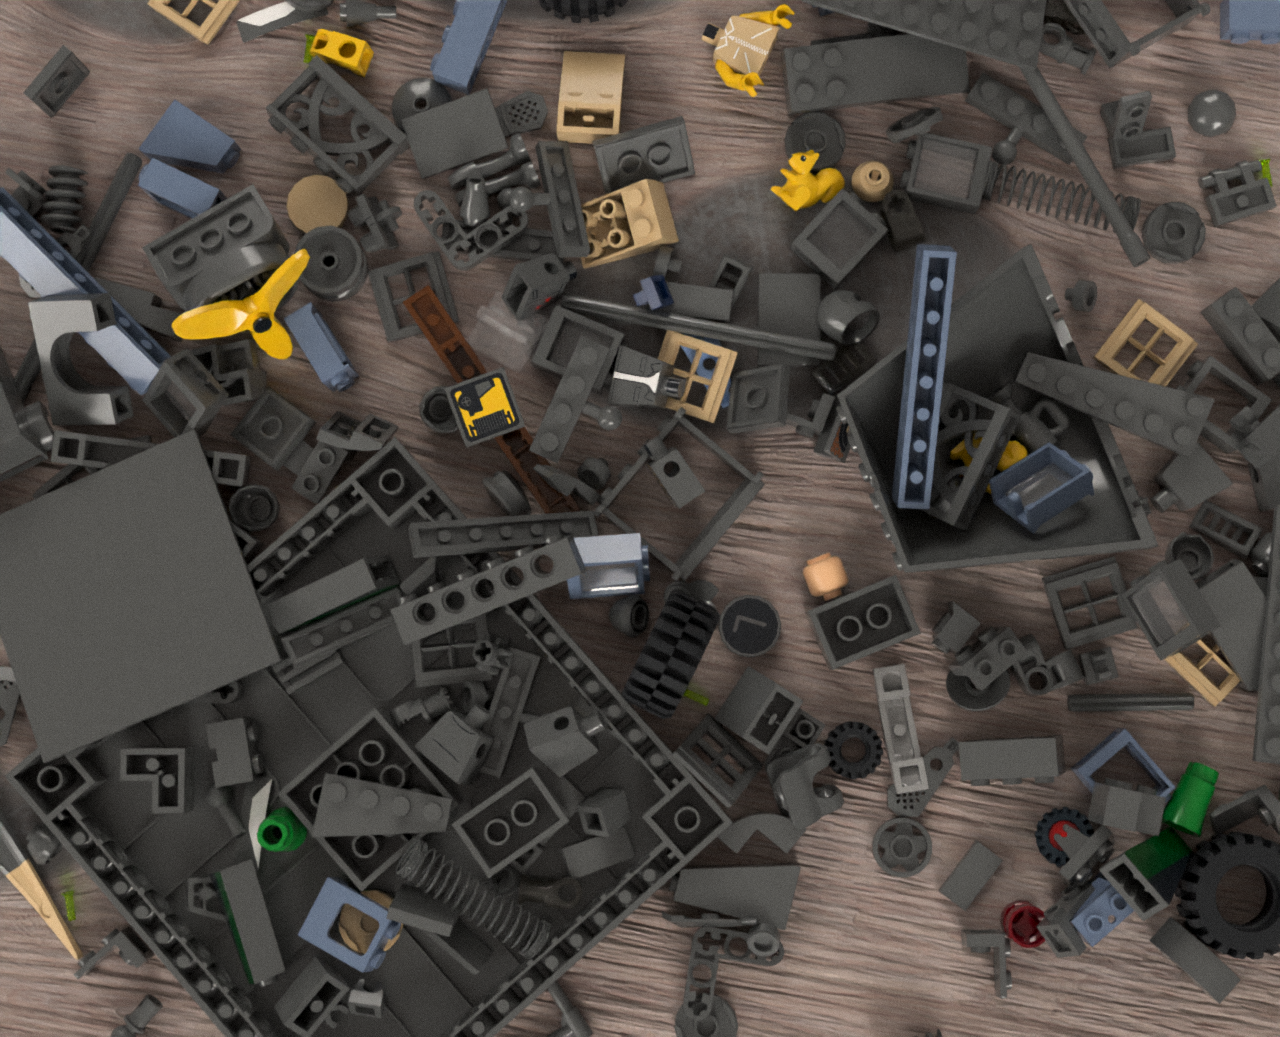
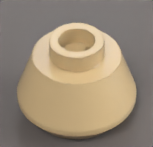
[852,161,894,202]

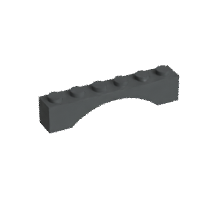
[50,430,251,487]

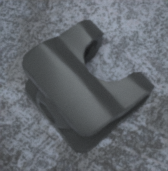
[765,743,844,829]

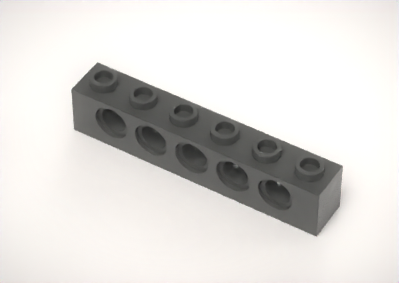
[390,533,587,645]

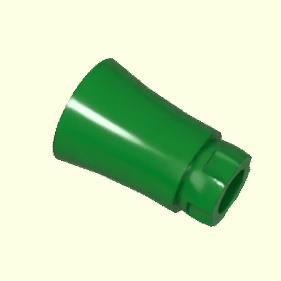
[1162,761,1219,838]
[257,807,307,852]

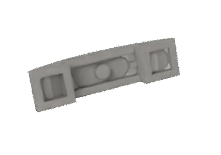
[873,664,929,794]

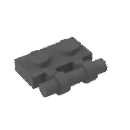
[1198,160,1277,227]

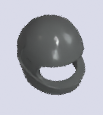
[817,290,880,345]

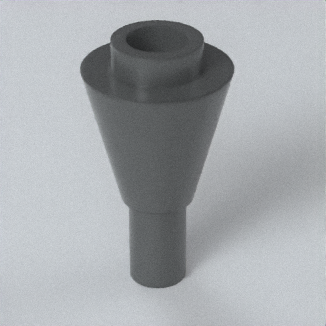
[339,0,396,28]

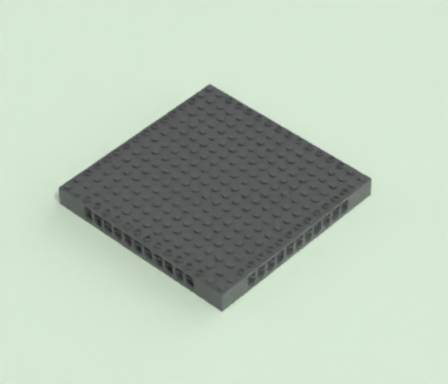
[5,437,733,1037]

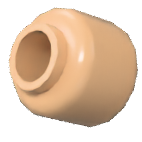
[803,552,849,601]

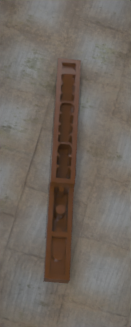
[403,285,581,514]

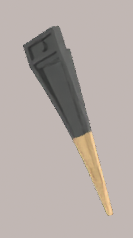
[0,809,83,960]

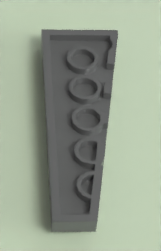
[1013,352,1215,457]

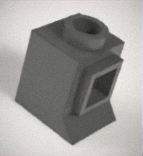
[932,601,980,654]

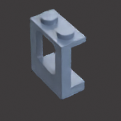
[298,876,401,973]

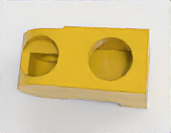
[309,29,374,78]

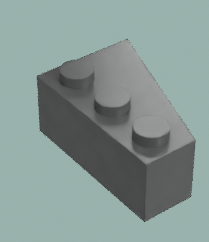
[959,734,1066,786]

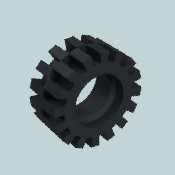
[824,721,883,779]

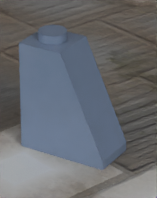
[139,99,241,174]

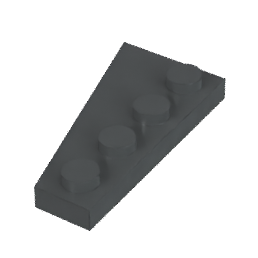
[311,772,453,837]

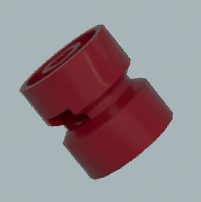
[1000,900,1046,948]

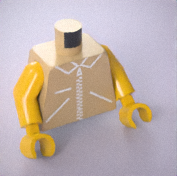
[701,4,795,97]

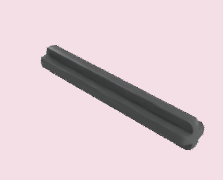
[1067,693,1194,712]

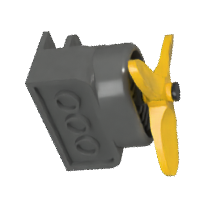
[142,184,310,359]

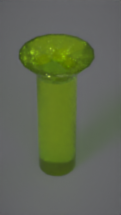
[303,34,315,64]
[1260,159,1273,187]
[682,688,710,706]
[61,891,76,921]

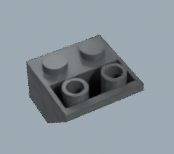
[714,666,803,755]

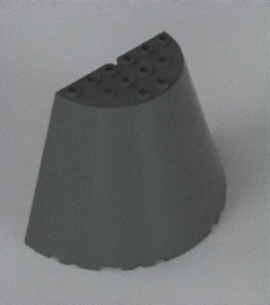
[836,244,1159,573]

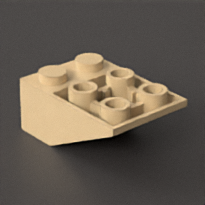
[557,51,625,144]
[580,178,679,269]

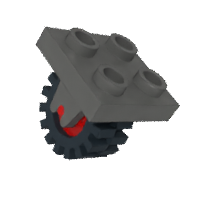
[1035,807,1115,886]

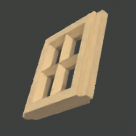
[147,0,240,45]
[1093,299,1198,386]
[658,330,738,424]
[1164,622,1240,707]

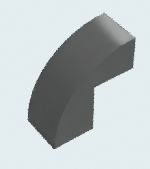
[717,812,807,854]
[1150,917,1240,1004]

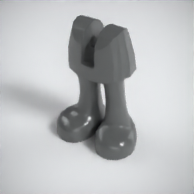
[447,133,541,207]

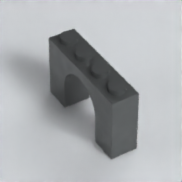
[28,293,134,425]

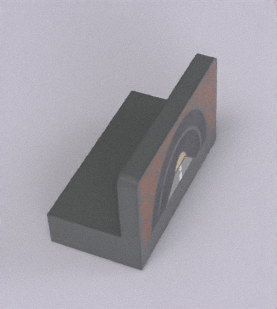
[813,394,852,463]

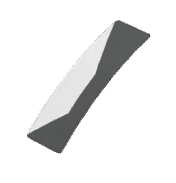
[236,1,328,43]
[234,776,272,872]

